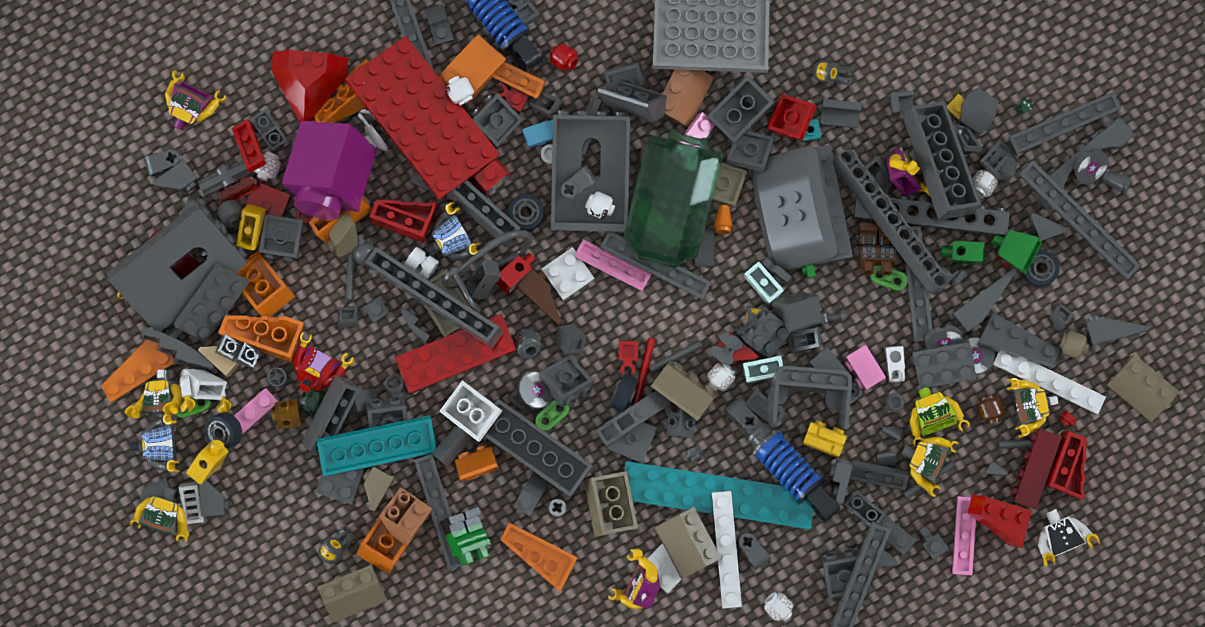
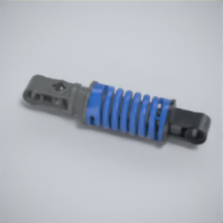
[464,0,543,72]
[724,397,840,522]

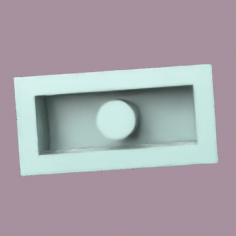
[743,262,784,305]
[742,356,783,384]

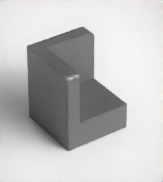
[889,91,913,116]
[555,324,586,354]

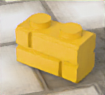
[236,204,266,250]
[802,420,847,458]

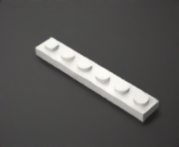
[993,351,1106,414]
[712,491,742,608]

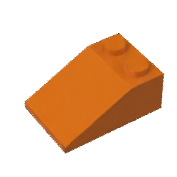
[439,34,507,103]
[236,250,295,317]
[455,445,499,482]
[356,517,407,575]

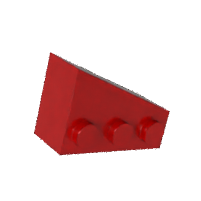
[369,200,437,243]
[1045,431,1087,499]
[967,494,1031,548]

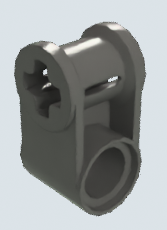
[144,149,183,177]
[561,166,597,198]
[737,533,771,570]

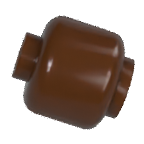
[977,395,1005,424]

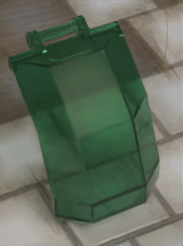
[623,129,724,268]

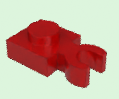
[494,83,530,113]
[619,341,638,375]

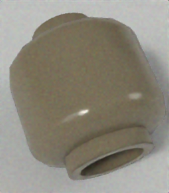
[1060,331,1090,359]

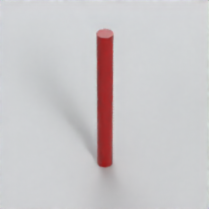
[631,338,656,406]

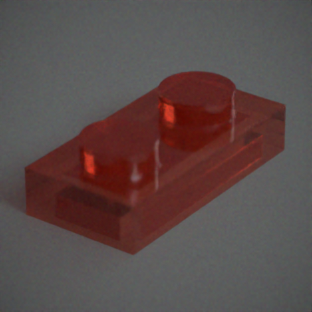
[218,176,261,202]

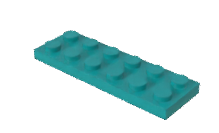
[316,415,436,477]

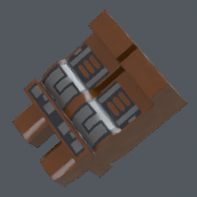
[858,223,896,275]

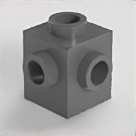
[666,409,695,438]

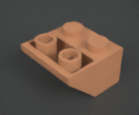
[379,487,432,546]

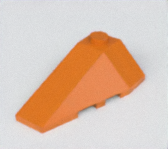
[314,59,369,123]
[218,315,304,363]

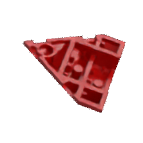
[271,50,349,122]

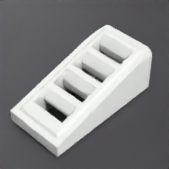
[179,482,204,524]

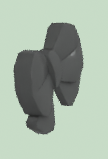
[711,332,743,365]

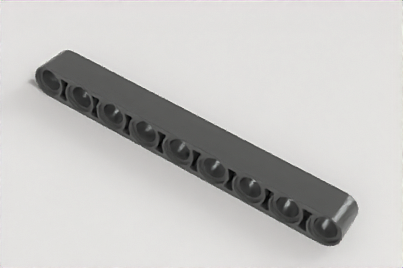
[833,148,949,294]

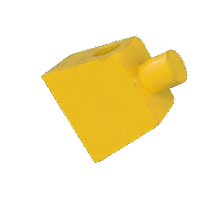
[186,440,229,485]

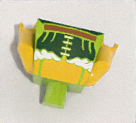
[910,387,970,447]

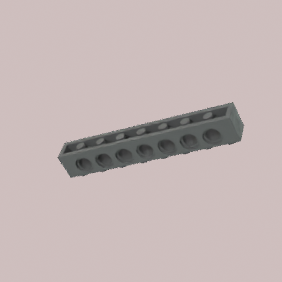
[853,192,1010,237]

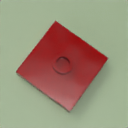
[244,181,291,217]

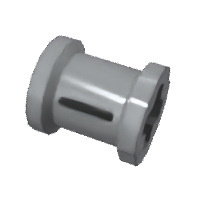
[549,499,566,517]

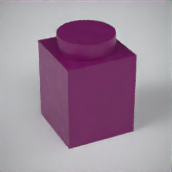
[282,121,377,220]

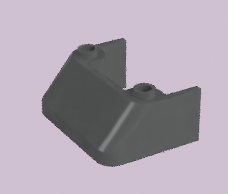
[766,366,852,429]

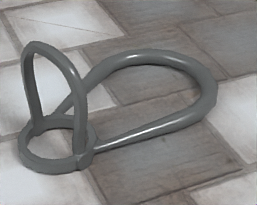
[442,230,532,314]

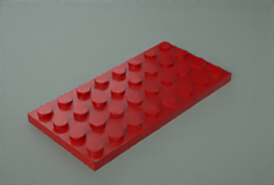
[345,36,500,200]

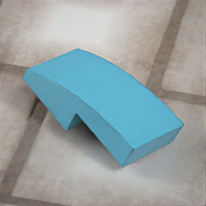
[522,120,553,148]

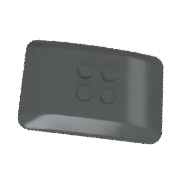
[751,146,839,271]

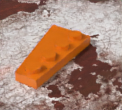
[101,340,176,403]
[500,523,578,592]

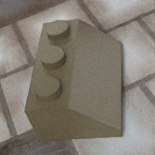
[1107,354,1179,422]
[651,361,717,421]
[584,471,638,537]
[655,507,721,579]
[317,565,387,623]

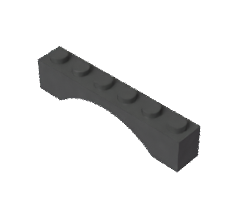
[1030,117,1135,210]

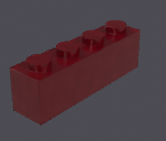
[1010,428,1062,509]

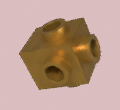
[272,399,301,429]

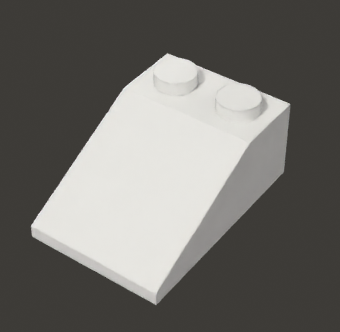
[439,380,502,442]

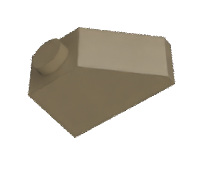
[327,212,358,258]
[363,467,395,512]

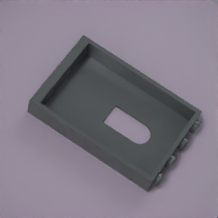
[551,110,630,232]
[107,202,248,332]

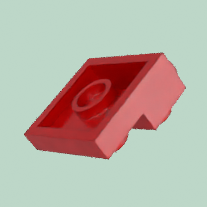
[767,94,817,141]

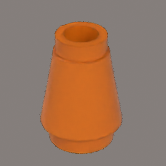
[714,205,733,234]

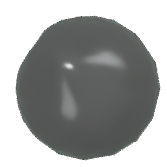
[353,233,375,266]

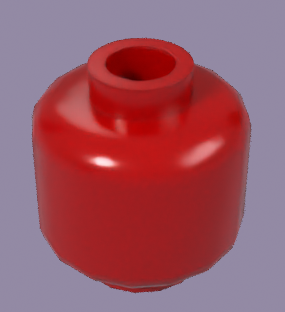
[550,43,579,72]

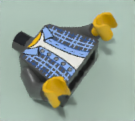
[425,201,480,261]
[131,413,180,472]

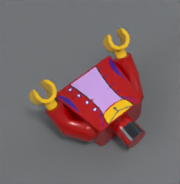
[293,332,354,392]

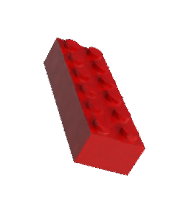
[395,314,517,395]

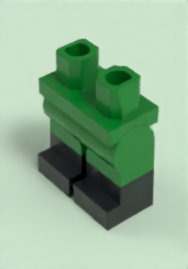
[440,507,491,566]

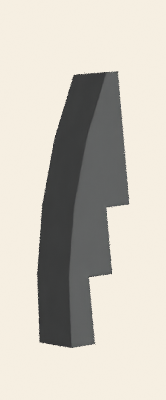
[140,326,214,372]

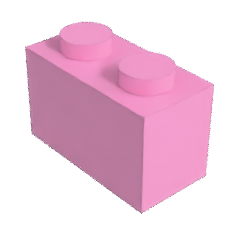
[844,345,886,391]

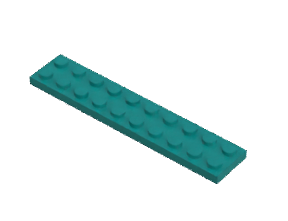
[624,461,813,530]

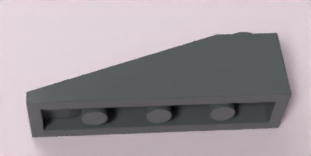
[952,268,1017,334]

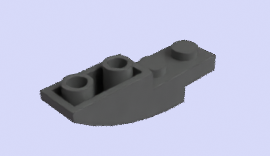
[596,391,672,446]
[844,490,917,556]

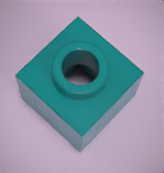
[801,119,821,143]

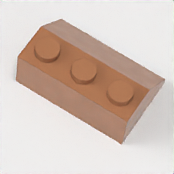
[663,69,714,128]

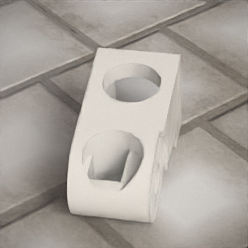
[884,346,905,382]

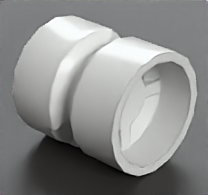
[404,247,439,280]

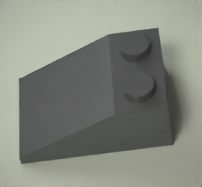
[707,75,776,143]

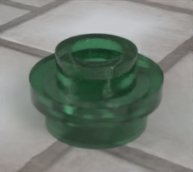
[1015,98,1034,115]

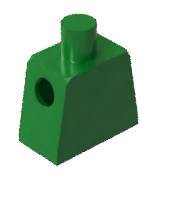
[992,230,1043,275]
[941,241,986,266]

